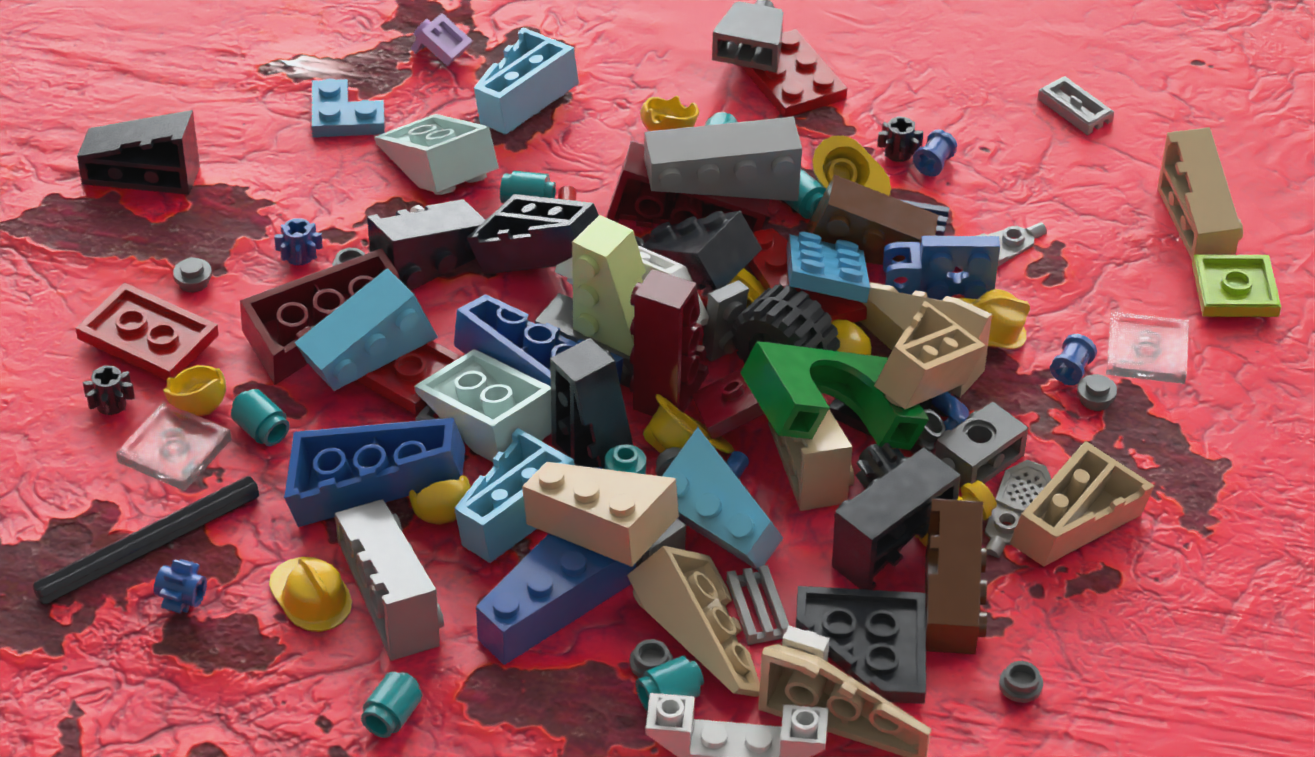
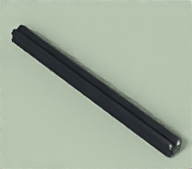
[33,476,259,604]

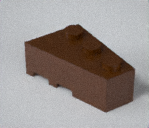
[806,175,938,265]
[925,498,987,654]

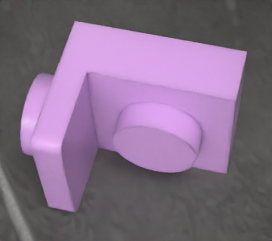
[411,13,473,66]

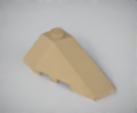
[860,282,992,398]
[627,546,760,697]
[758,644,931,757]

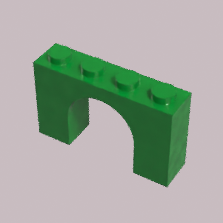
[740,341,929,450]

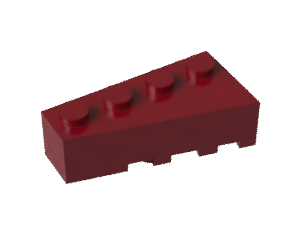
[606,141,770,233]
[240,248,399,385]
[629,269,709,416]

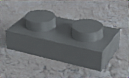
[702,280,749,362]

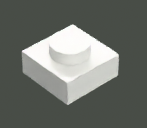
[782,626,830,662]

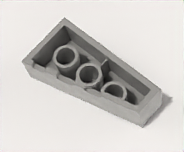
[644,117,802,201]
[335,499,444,661]

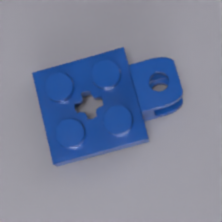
[883,236,1000,300]

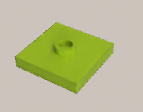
[1192,254,1281,317]

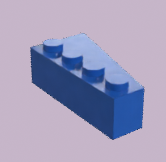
[454,294,624,387]
[284,418,465,527]

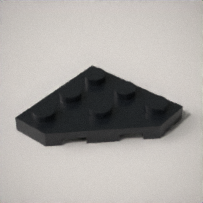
[796,586,926,704]

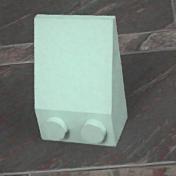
[374,114,499,195]
[414,349,551,462]

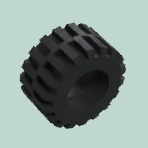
[732,285,840,363]

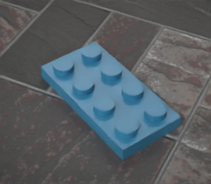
[786,232,870,303]

